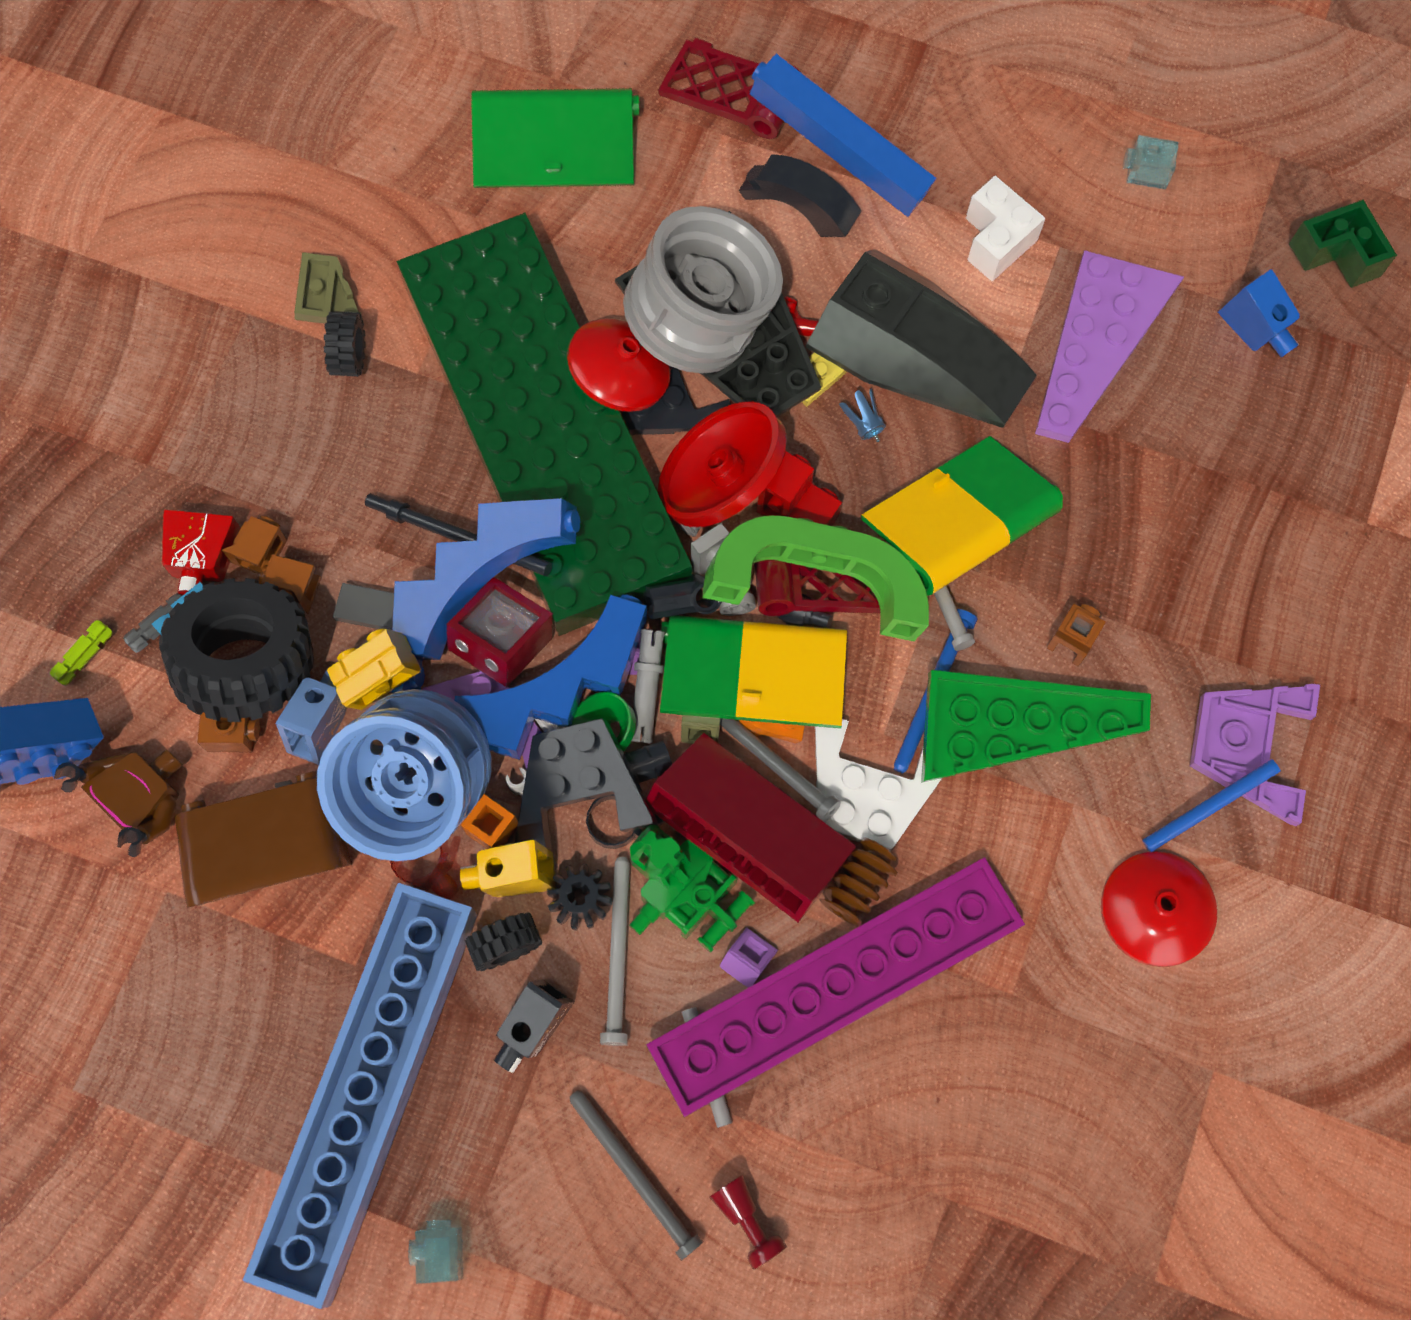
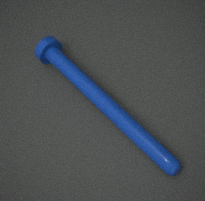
[894,609,978,773]

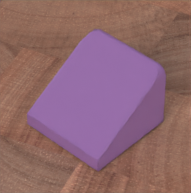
[720,927,778,988]

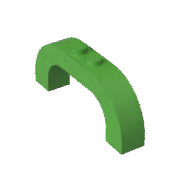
[702,516,929,641]

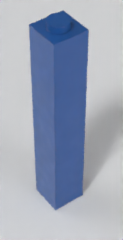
[750,54,937,217]

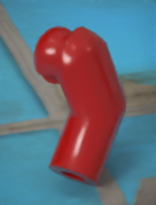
[784,297,818,337]

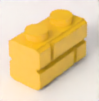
[327,628,421,710]

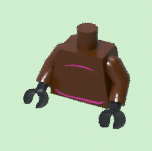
[54,749,182,857]

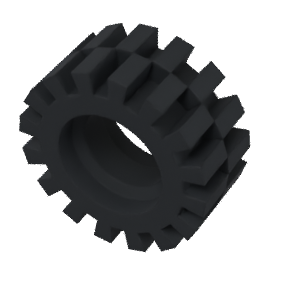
[324,311,366,377]
[465,912,542,971]

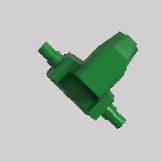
[629,825,755,953]

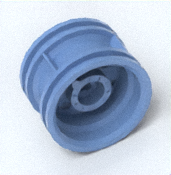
[317,689,492,861]

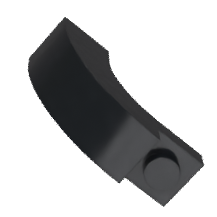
[738,155,861,237]

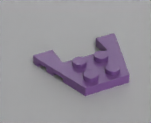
[1190,684,1320,826]

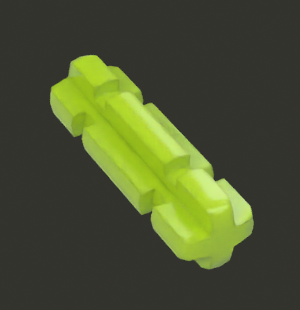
[50,620,113,686]

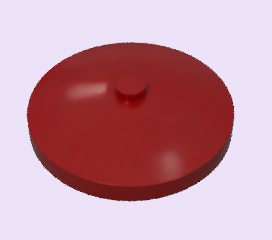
[658,402,786,527]

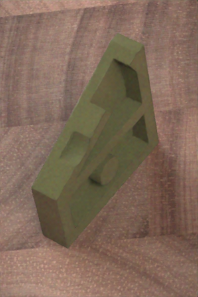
[294,252,363,324]

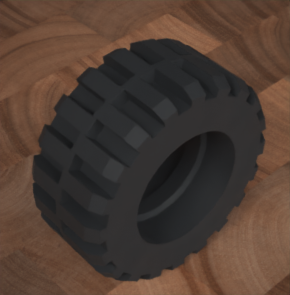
[159,578,314,722]

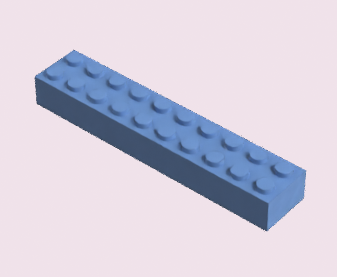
[242,883,477,1309]

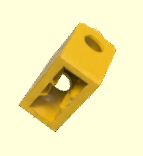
[460,840,556,897]

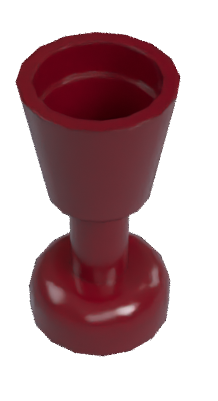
[709,1175,787,1270]

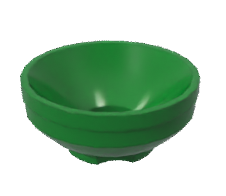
[571,692,636,751]

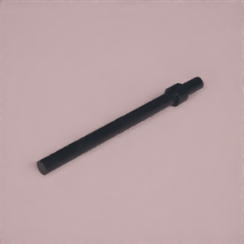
[365,493,552,576]

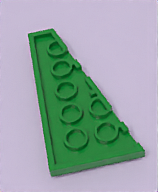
[921,670,1151,783]

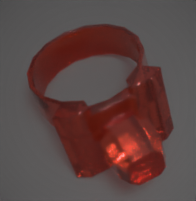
[390,846,459,900]

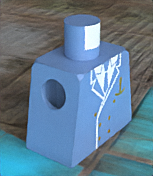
[276,669,346,765]

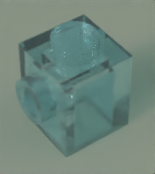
[1123,135,1179,190]
[408,1219,463,1284]

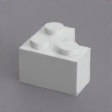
[966,176,1046,281]

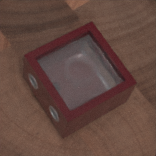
[447,577,553,688]

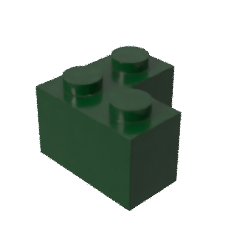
[1289,199,1397,288]

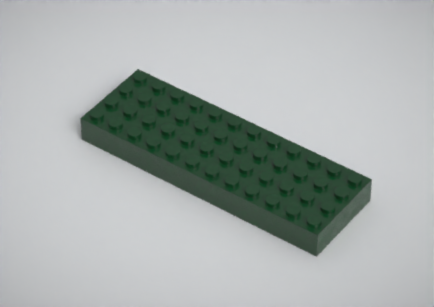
[396,213,692,636]

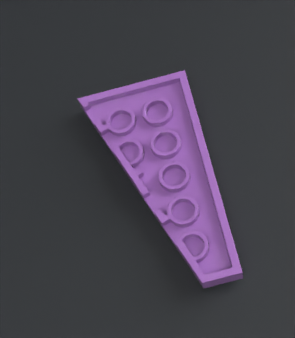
[1035,250,1184,443]

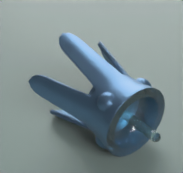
[839,388,886,442]

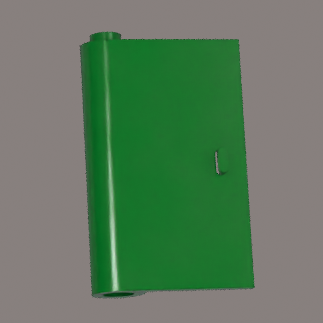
[471,88,639,188]

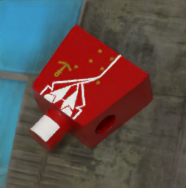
[162,510,241,596]

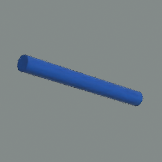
[1142,759,1281,852]

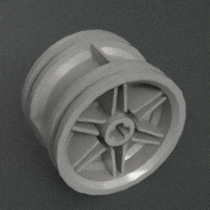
[623,206,783,373]

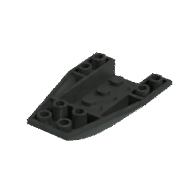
[615,211,821,417]
[806,249,1037,428]

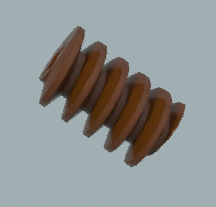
[819,838,898,926]

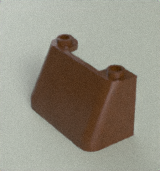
[175,771,352,908]

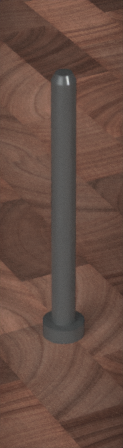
[720,718,841,822]
[570,1091,703,1261]

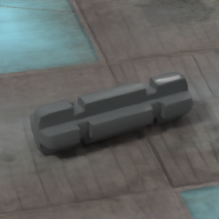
[123,593,182,653]

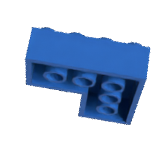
[0,698,104,785]

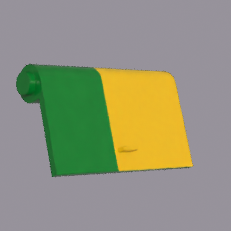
[861,436,1063,596]
[660,615,847,729]

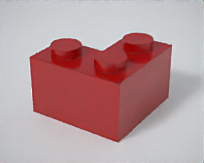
[757,451,842,526]

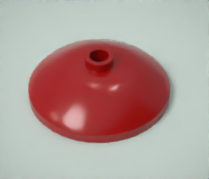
[567,318,670,411]
[1101,851,1217,967]

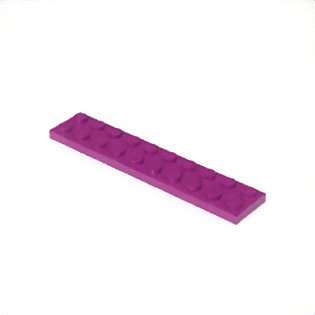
[646,857,1025,1118]

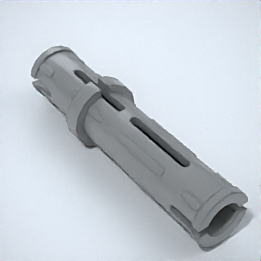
[632,629,665,743]

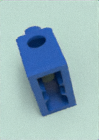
[1218,269,1300,358]

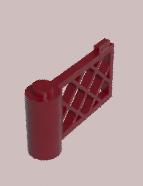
[658,38,800,139]
[754,539,887,616]

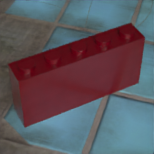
[645,733,856,923]

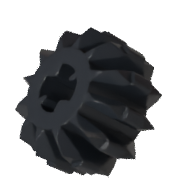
[547,864,613,931]

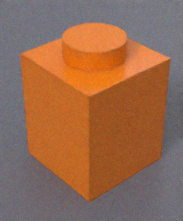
[461,794,518,849]

